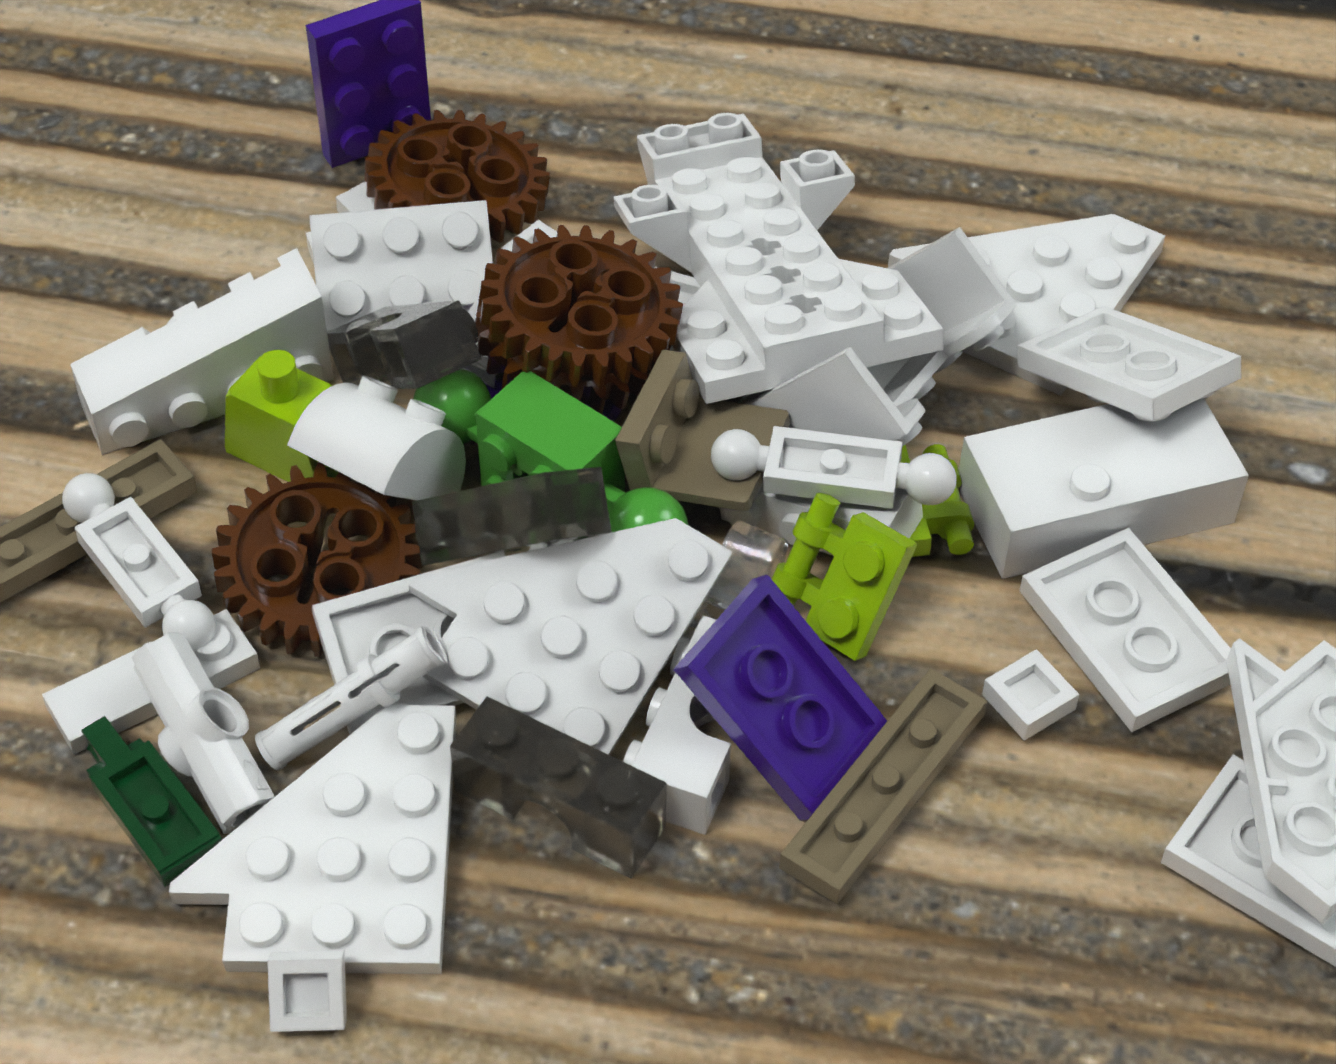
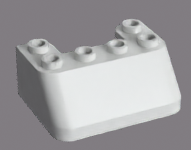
[738,227,1017,446]

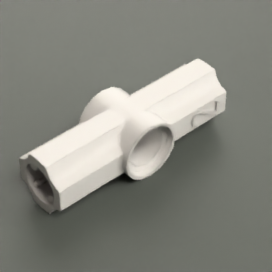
[131,633,275,834]

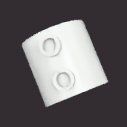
[287,376,466,507]

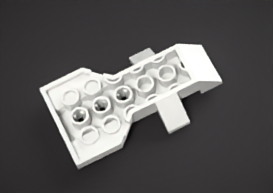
[614,113,944,404]

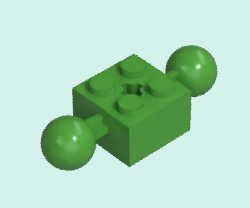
[413,366,688,541]

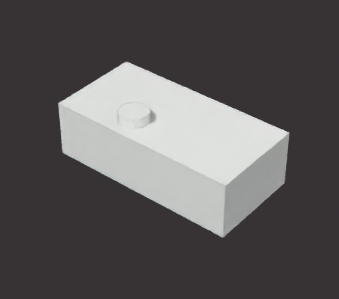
[958,399,1249,579]

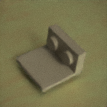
[615,350,791,511]

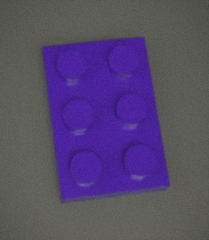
[305,0,431,168]
[673,574,887,821]

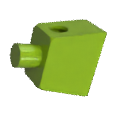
[225,350,338,482]

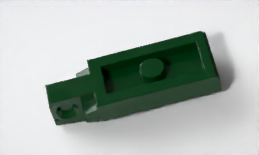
[81,716,222,887]

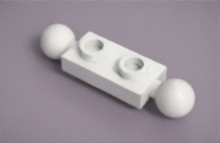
[711,426,957,509]
[62,473,216,652]

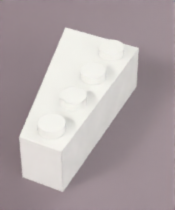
[70,248,334,455]

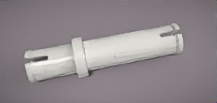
[255,626,447,770]

